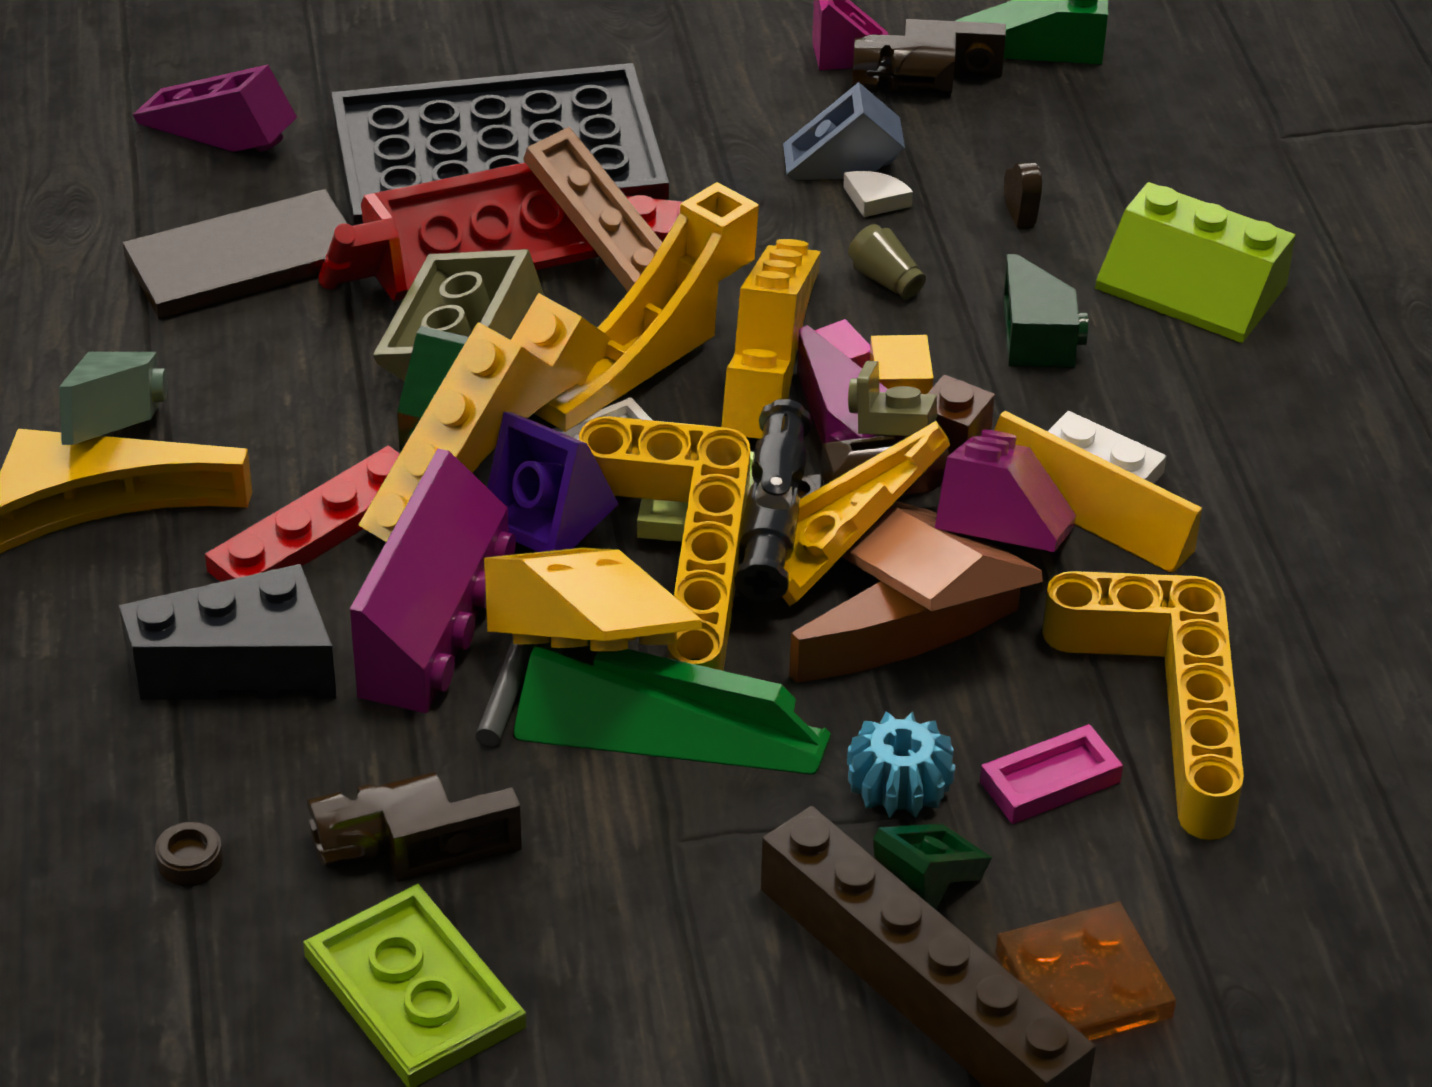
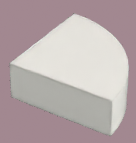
[843,171,913,217]

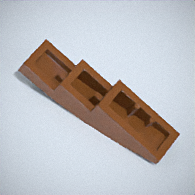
[789,581,1021,683]

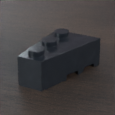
[119,564,337,700]

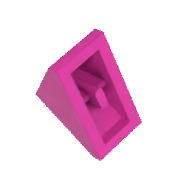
[812,0,889,70]

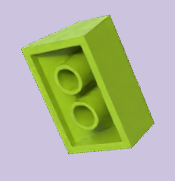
[1095,182,1296,343]

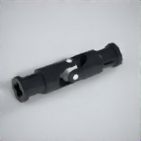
[734,399,811,602]

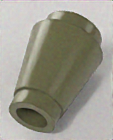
[848,224,926,300]

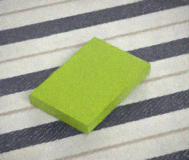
[303,884,526,1087]

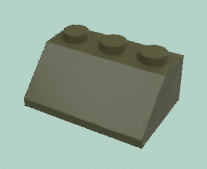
[373,249,545,381]

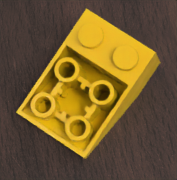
[484,548,702,651]

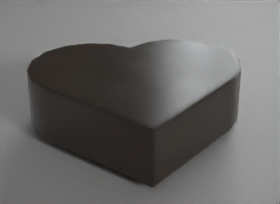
[1004,162,1042,228]

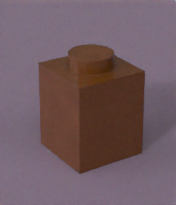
[928,375,995,455]

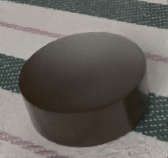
[155,822,223,886]

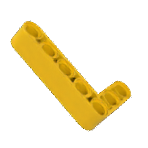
[579,416,750,671]
[1042,571,1244,840]

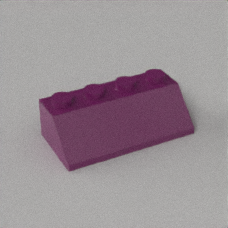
[350,448,516,714]

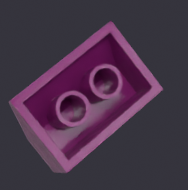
[935,430,1076,552]

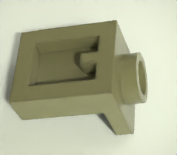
[848,361,937,436]

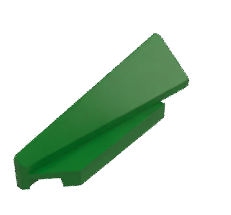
[514,646,831,775]

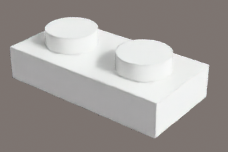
[1047,411,1167,484]

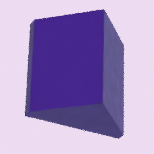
[487,412,618,552]

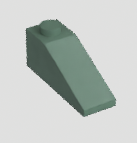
[59,352,168,445]

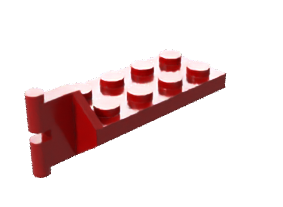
[318,162,600,301]

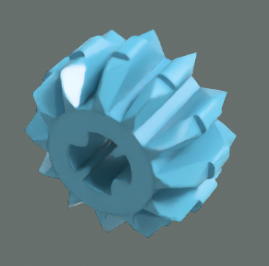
[847,712,955,818]

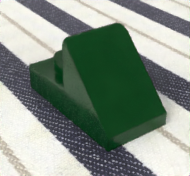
[873,824,992,910]

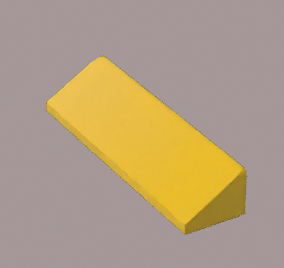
[994,411,1202,572]

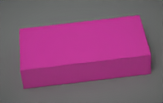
[980,724,1123,824]

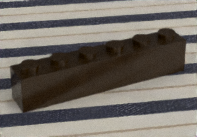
[760,805,1096,1087]

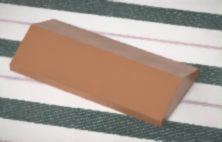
[841,501,1043,611]

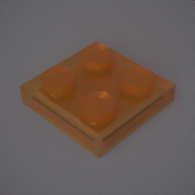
[996,901,1176,1040]

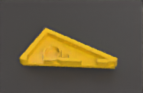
[782,421,950,606]

